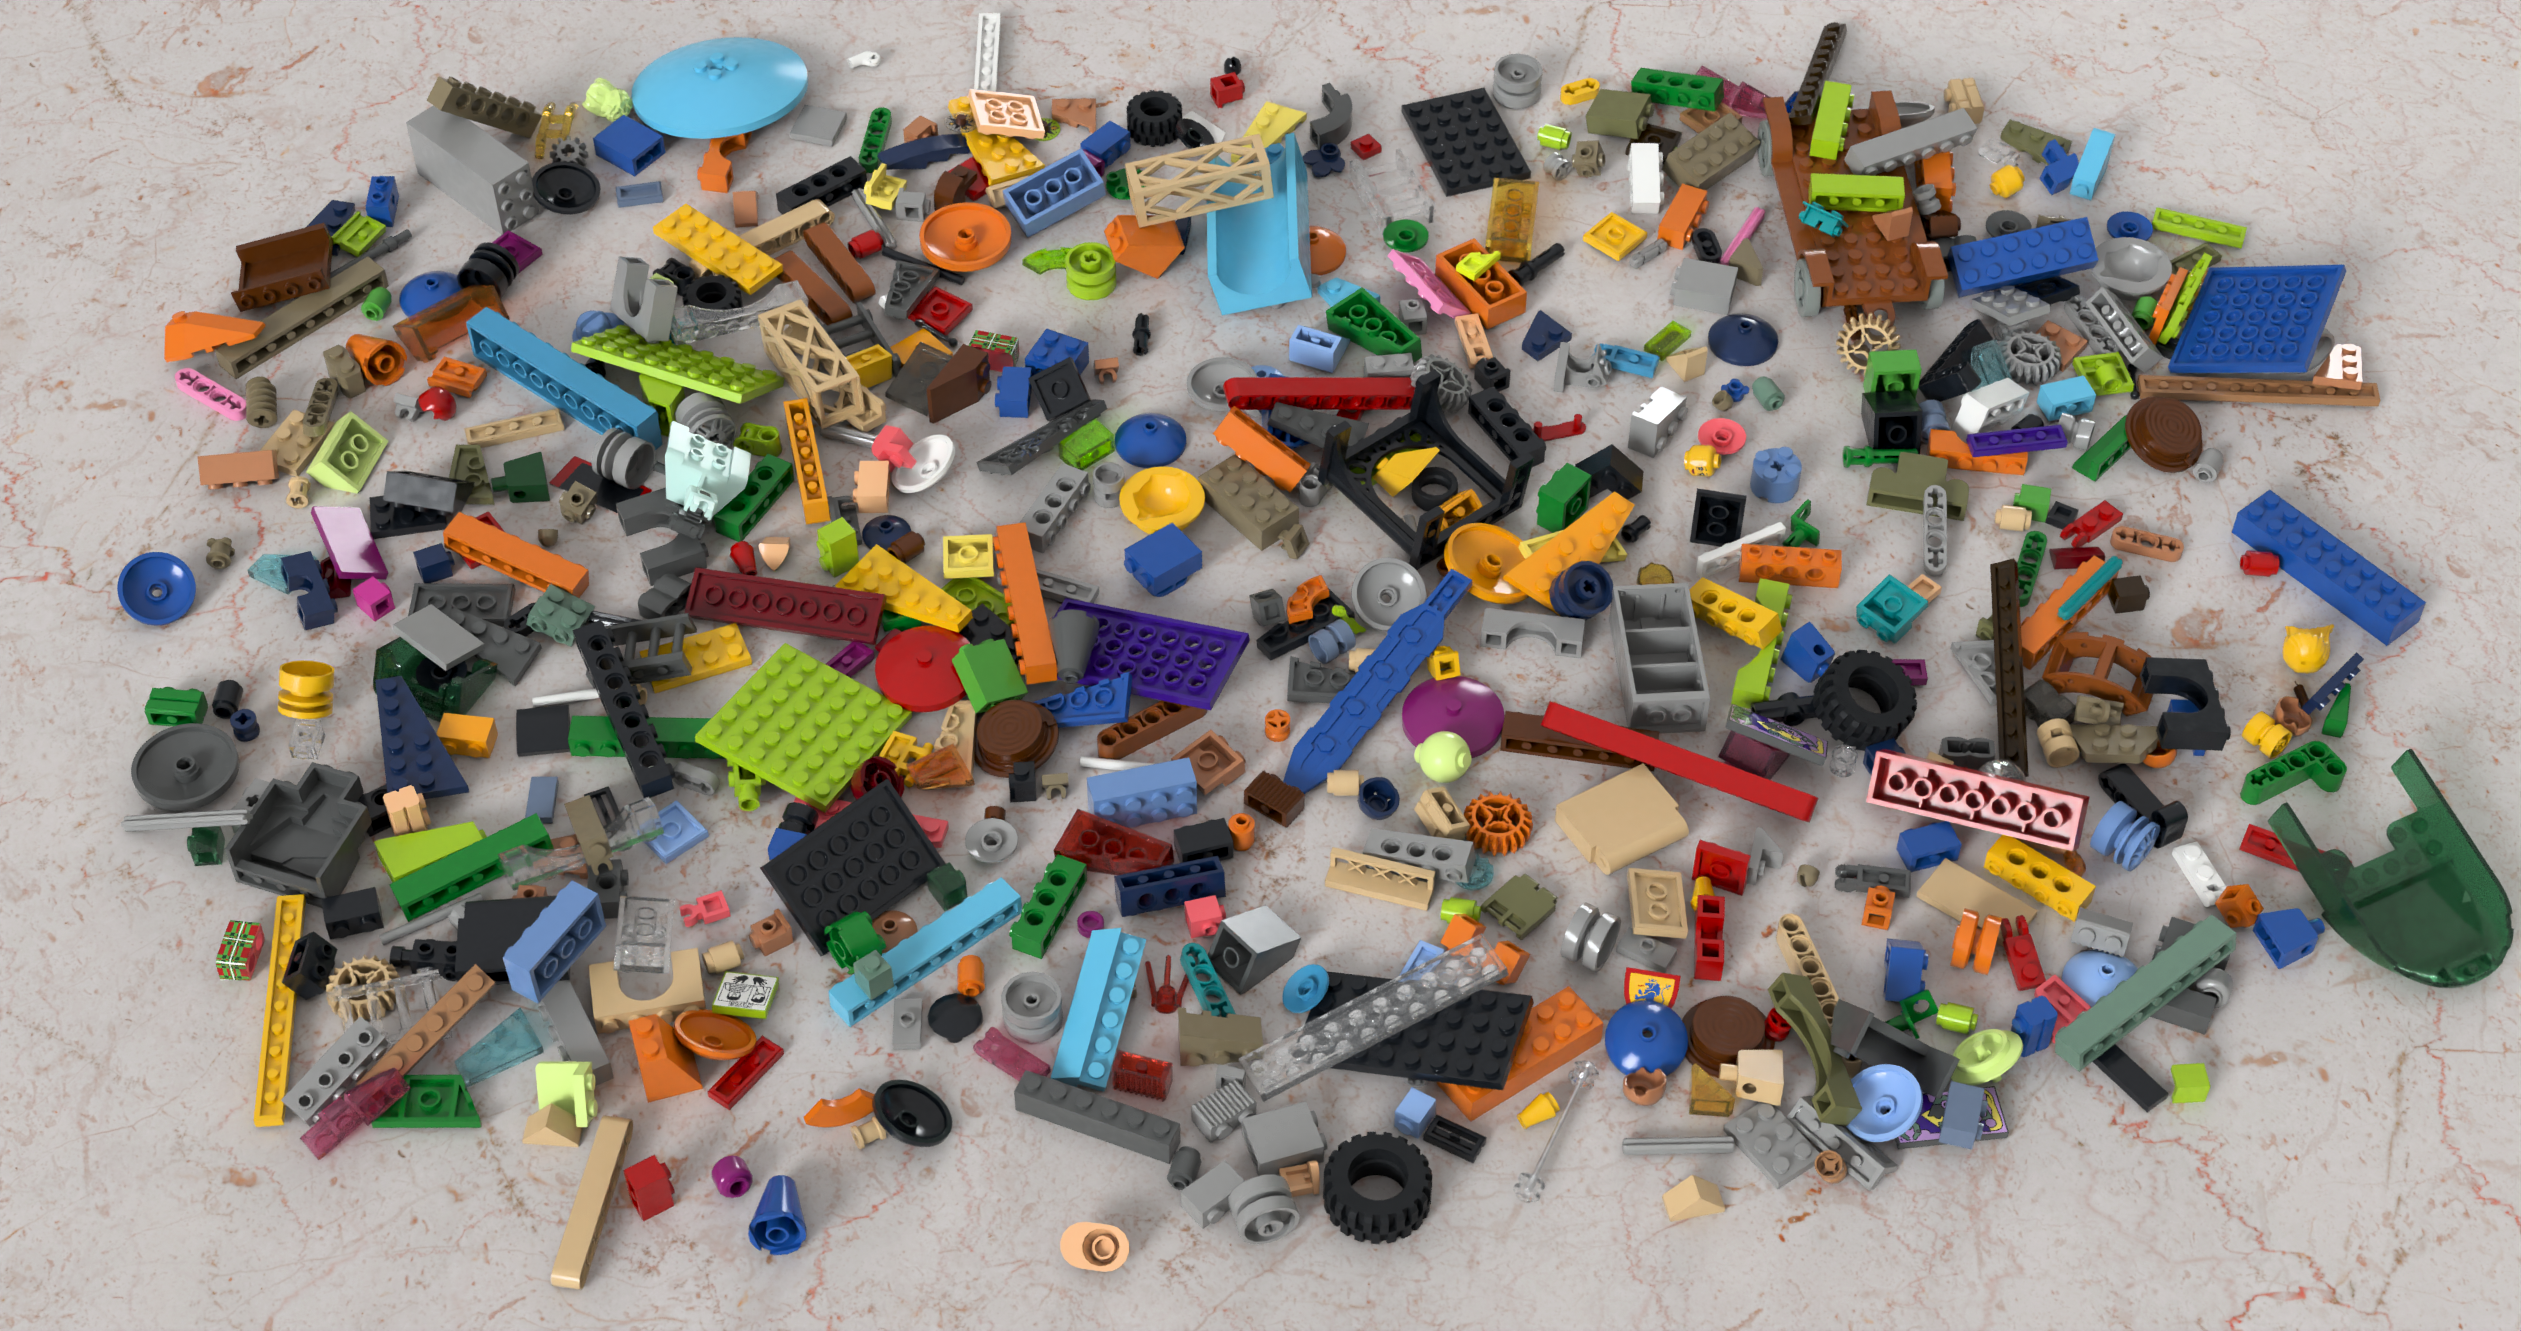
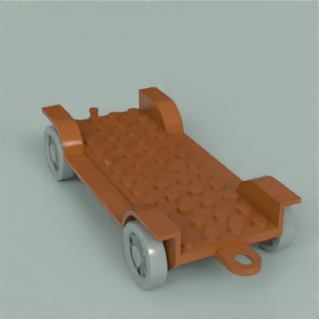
[1757,90,1948,328]

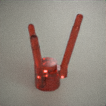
[1145,955,1189,1014]

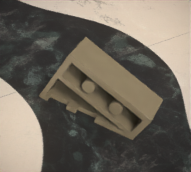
[1178,1007,1263,1067]

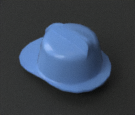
[572,310,624,342]

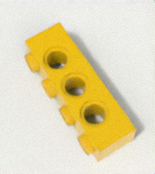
[1689,577,1783,649]
[1983,835,2096,922]

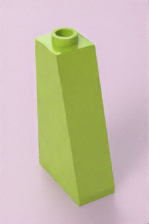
[374,821,487,883]

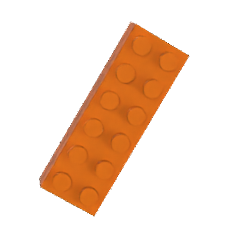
[1437,986,1603,1122]

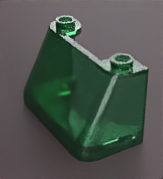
[373,637,498,722]

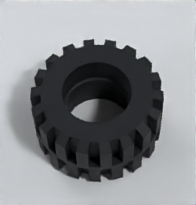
[1127,90,1182,147]
[682,274,744,335]

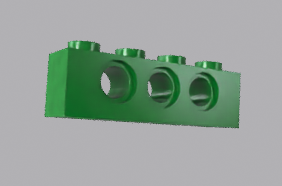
[1631,67,1724,112]
[713,454,794,542]
[1009,854,1087,959]

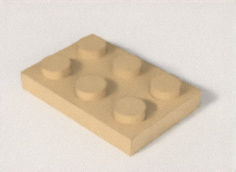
[260,409,335,477]
[1627,868,1688,939]

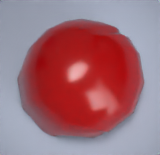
[418,386,457,421]

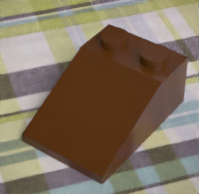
[926,344,992,424]

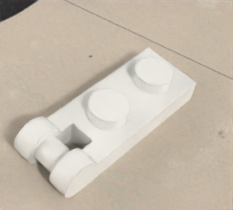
[2172,841,2228,907]

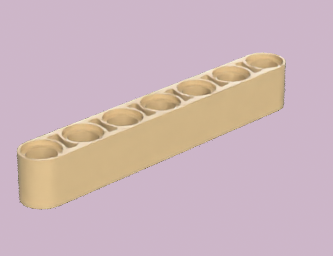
[689,199,835,279]
[1776,913,1862,1078]
[551,1115,633,1290]

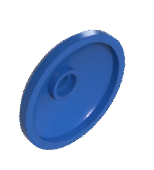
[399,271,470,323]
[1115,413,1186,468]
[117,552,196,626]
[1605,1000,1688,1076]

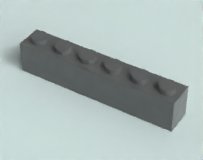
[1014,1070,1181,1164]

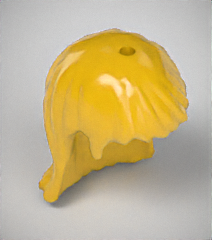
[2282,624,2334,674]

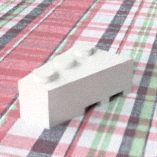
[1627,143,1664,214]
[1951,378,2030,444]

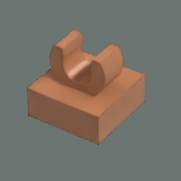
[1093,357,1119,384]

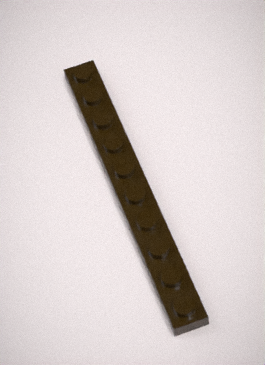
[1789,22,1847,126]
[1990,558,2029,779]

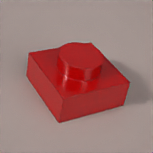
[1351,133,1382,161]

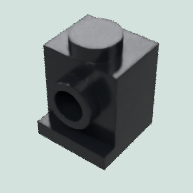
[1474,357,1511,392]
[1009,761,1036,803]

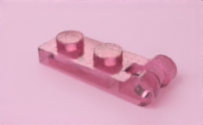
[973,1027,1051,1081]

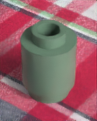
[1752,376,1785,411]

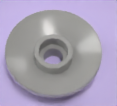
[965,818,1018,863]

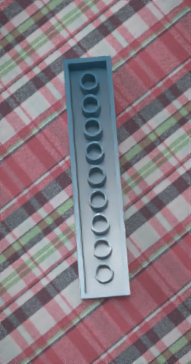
[466,307,663,450]

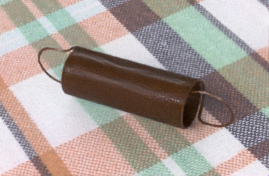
[2293,681,2311,715]

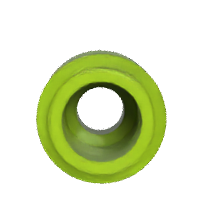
[1537,124,1572,150]
[1441,897,1481,924]
[1936,1002,1978,1035]

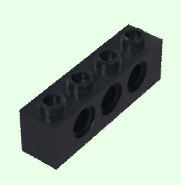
[776,156,867,215]
[1468,386,1546,467]

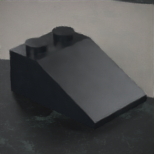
[1690,488,1747,547]

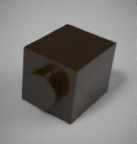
[2107,575,2150,614]

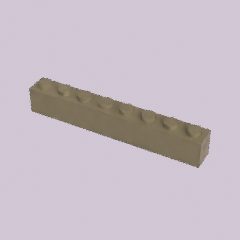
[214,256,389,379]

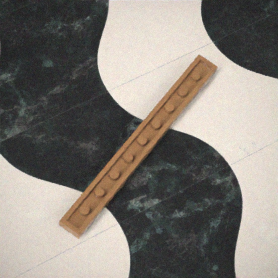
[2137,375,2380,407]

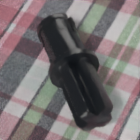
[1132,313,1151,356]

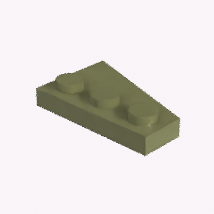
[2000,119,2072,165]
[449,444,495,505]

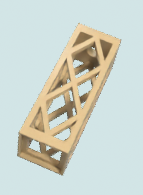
[1125,134,1274,228]
[758,299,865,429]

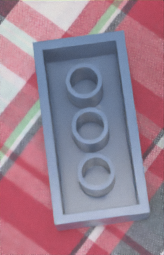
[1002,148,1106,238]
[1087,757,1197,834]
[503,880,606,1004]

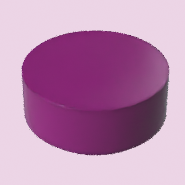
[1077,911,1104,938]

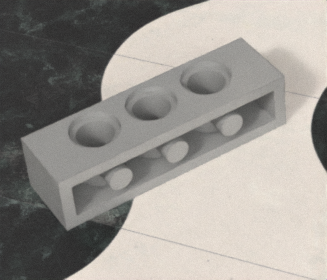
[2085,286,2163,373]
[1019,463,1091,553]
[1363,828,1476,883]

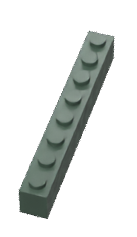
[2055,914,2236,1072]

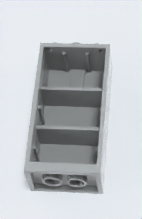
[406,105,539,235]
[1609,583,1710,734]

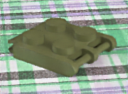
[1481,874,1558,940]

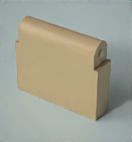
[1555,763,1689,875]

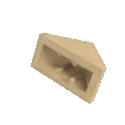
[1665,346,1708,382]
[522,1103,583,1147]
[1662,1174,1725,1222]

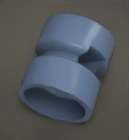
[1918,400,1951,444]
[1308,619,1356,664]

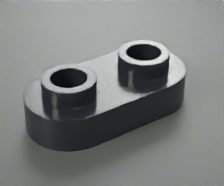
[1692,228,1722,264]

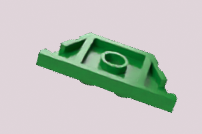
[371,1075,482,1128]

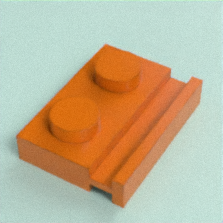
[427,357,487,398]

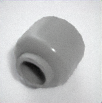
[2194,967,2233,1008]

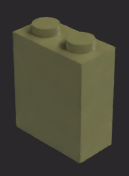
[1586,89,1654,139]

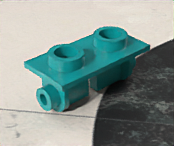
[1799,201,1849,237]

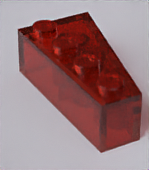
[1053,809,1175,875]

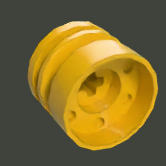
[278,660,334,719]

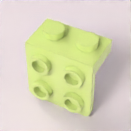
[535,1061,598,1127]

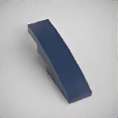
[877,133,970,170]

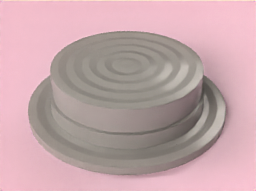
[2091,237,2172,301]

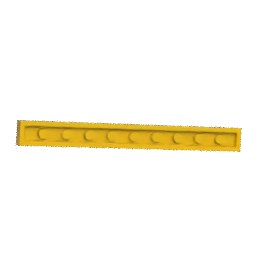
[253,894,306,1127]

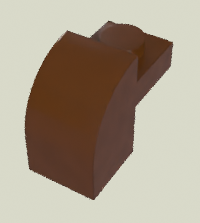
[934,164,978,211]

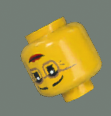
[1684,445,1721,477]

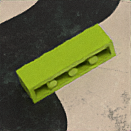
[1809,81,1855,160]
[1808,173,1905,212]

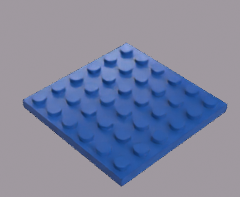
[2168,264,2347,373]

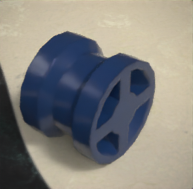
[230,709,260,742]

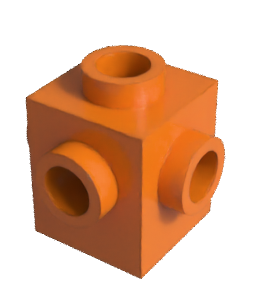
[2215,884,2264,928]

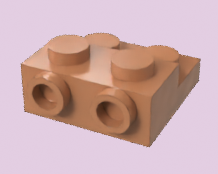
[1171,730,1246,795]

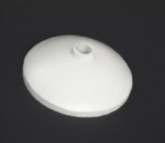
[892,435,955,493]

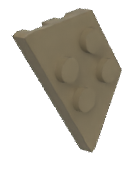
[2069,724,2159,764]

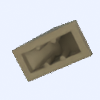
[1729,238,1763,286]

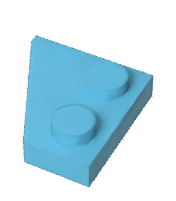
[1317,277,1380,307]

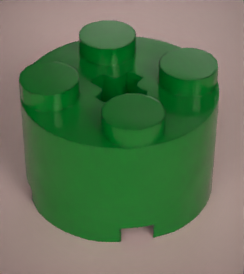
[824,911,886,975]

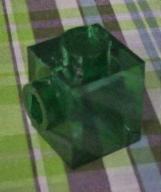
[187,826,225,866]
[927,862,967,911]

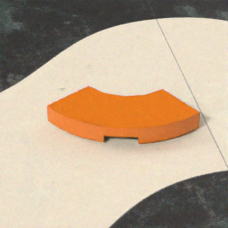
[1286,575,1330,624]
[803,1088,874,1127]

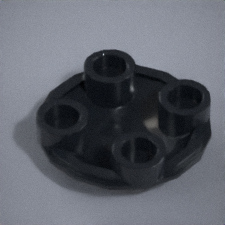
[928,993,983,1043]

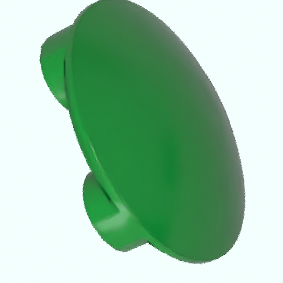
[1106,168,1145,200]

